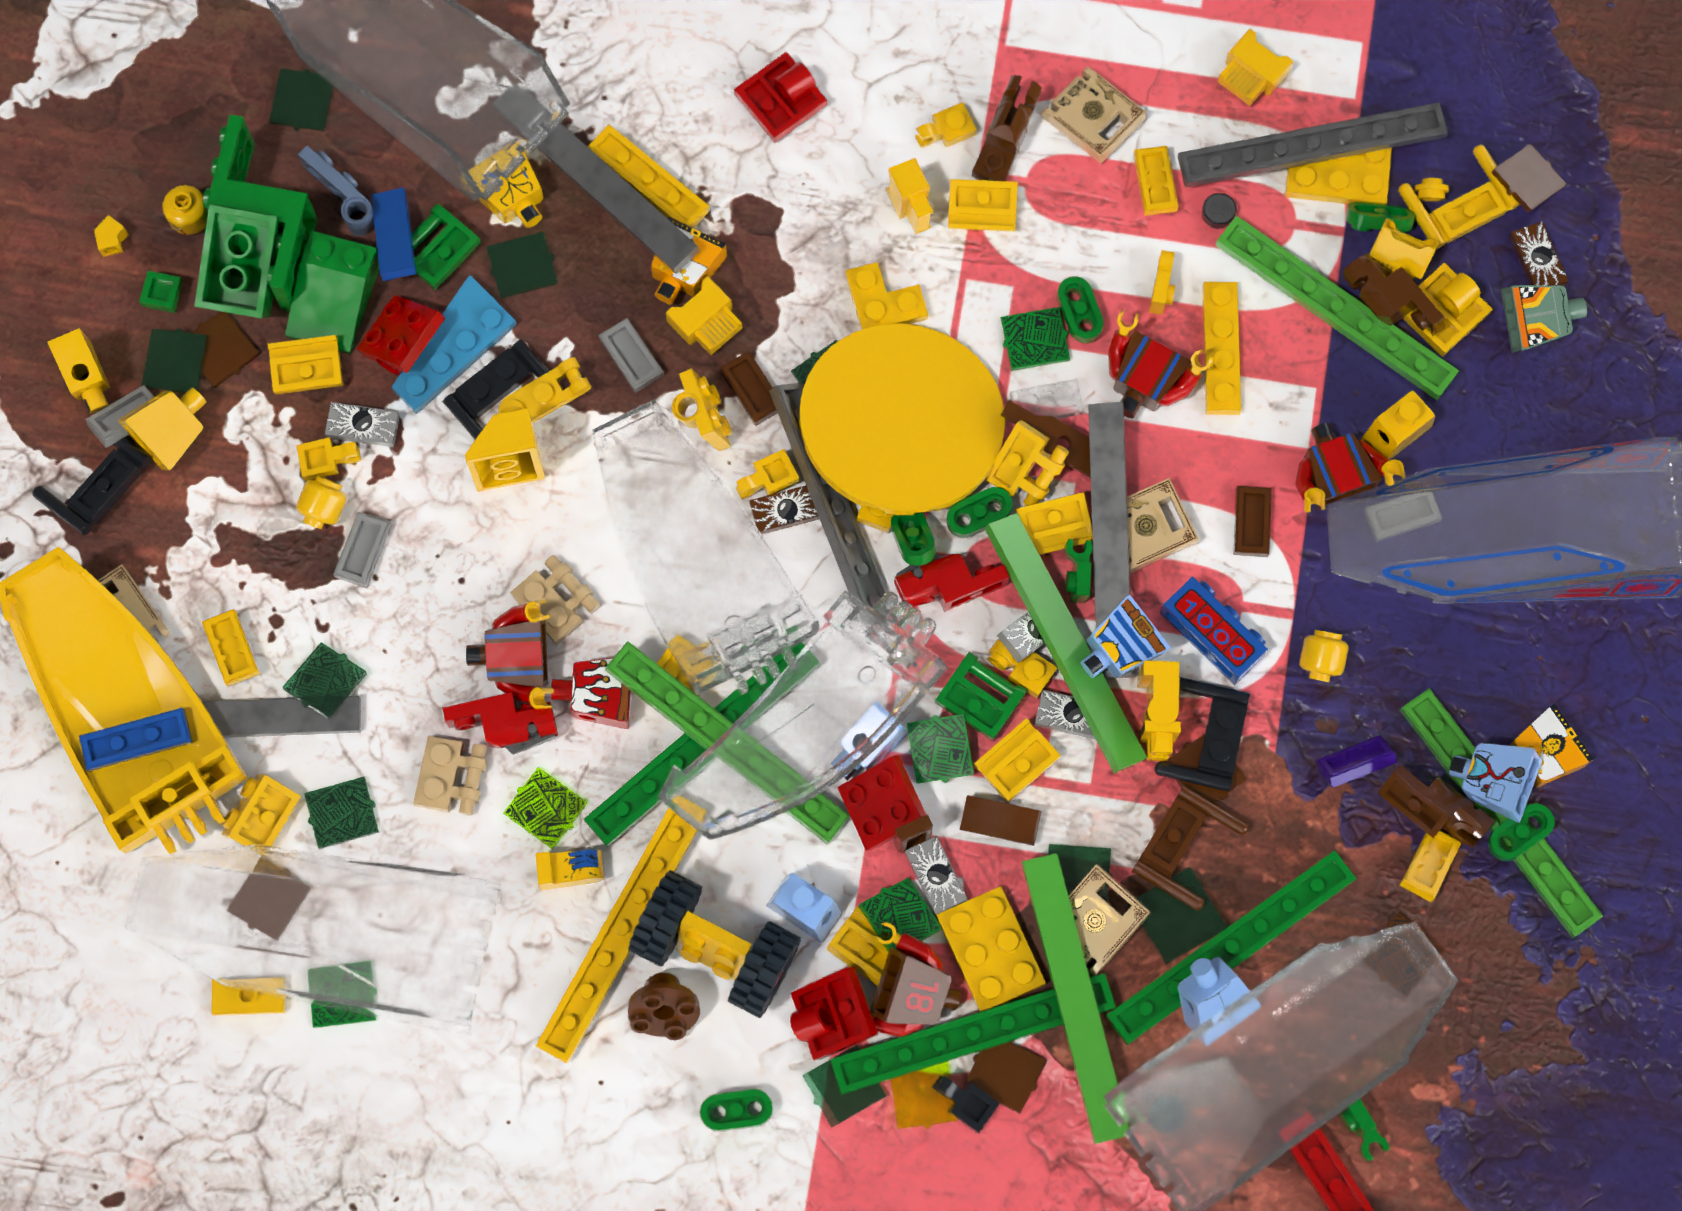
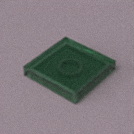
[1128,867,1228,965]

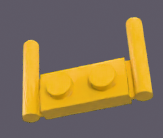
[1398,145,1520,249]

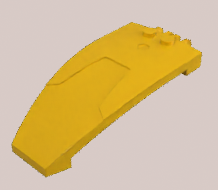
[0,546,248,855]

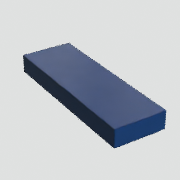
[371,187,416,281]
[79,708,193,771]

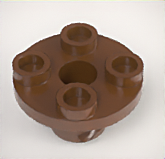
[627,972,700,1041]

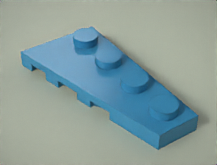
[392,275,517,414]

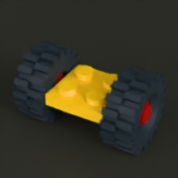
[628,870,802,1018]

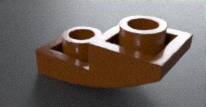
[960,795,1042,846]

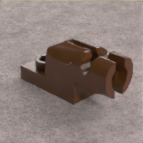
[971,75,1042,181]
[1343,254,1444,336]
[1378,765,1496,848]

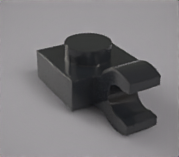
[932,1075,1000,1133]

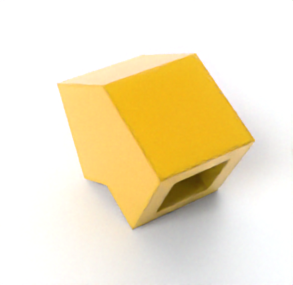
[94,215,128,257]

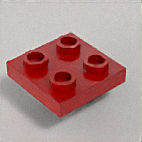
[734,51,827,143]
[357,295,445,376]
[837,755,926,851]
[790,966,878,1061]

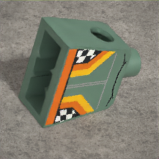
[1501,285,1587,353]

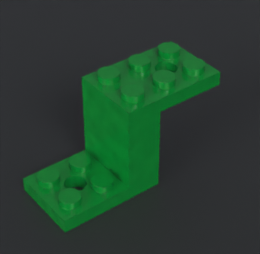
[203,114,318,311]

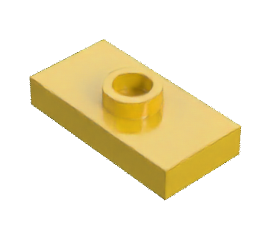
[1133,145,1178,216]
[202,609,260,687]
[1400,831,1461,902]
[211,976,286,1016]

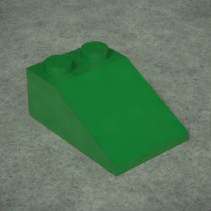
[194,204,279,319]
[285,231,379,355]

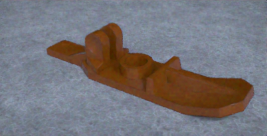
[1000,400,1091,479]

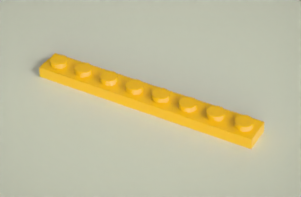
[535,795,707,1065]

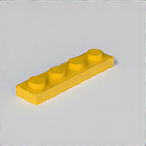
[587,124,710,228]
[1202,282,1241,415]

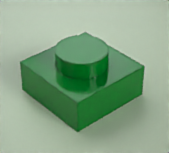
[139,271,183,313]

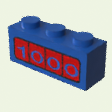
[1160,576,1268,686]

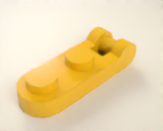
[498,357,592,423]

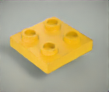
[1403,262,1493,357]
[672,368,732,451]

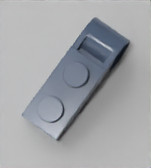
[298,145,375,236]

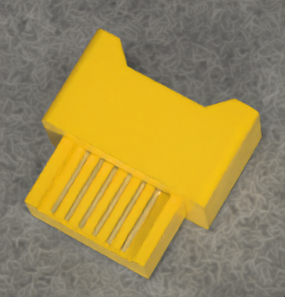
[1217,28,1293,106]
[885,158,933,234]
[1369,218,1439,279]
[666,276,742,355]

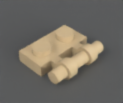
[510,555,601,645]
[413,736,487,816]

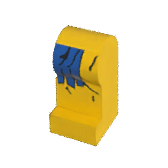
[535,850,605,891]

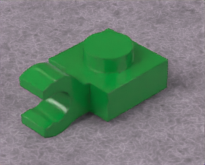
[1064,539,1093,603]
[1339,1095,1390,1162]

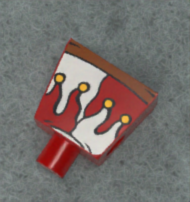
[551,657,631,729]

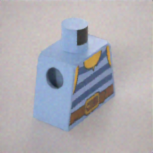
[1080,595,1171,679]

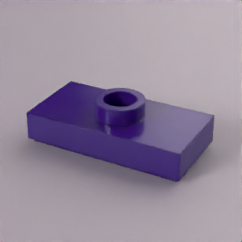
[1316,735,1397,788]

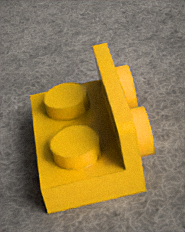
[221,774,301,858]

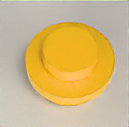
[1415,178,1449,202]

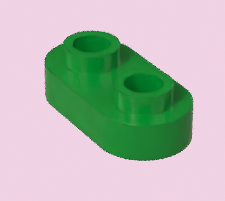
[1345,202,1415,233]
[1057,276,1104,343]
[946,487,1013,538]
[891,512,936,566]
[1488,804,1554,861]
[700,1089,773,1132]

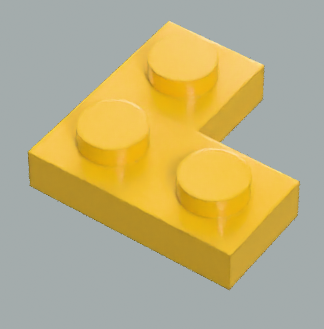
[845,262,928,330]

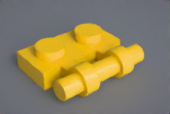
[985,420,1069,506]

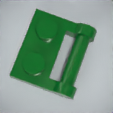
[412,203,481,290]
[935,651,1028,741]

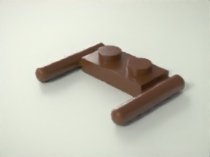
[1131,785,1249,910]

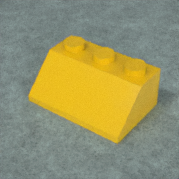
[465,406,545,492]

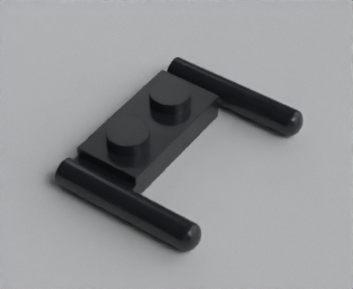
[442,339,565,440]
[32,437,152,535]
[1154,677,1250,792]

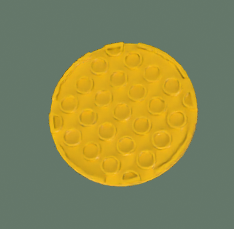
[799,324,1005,515]

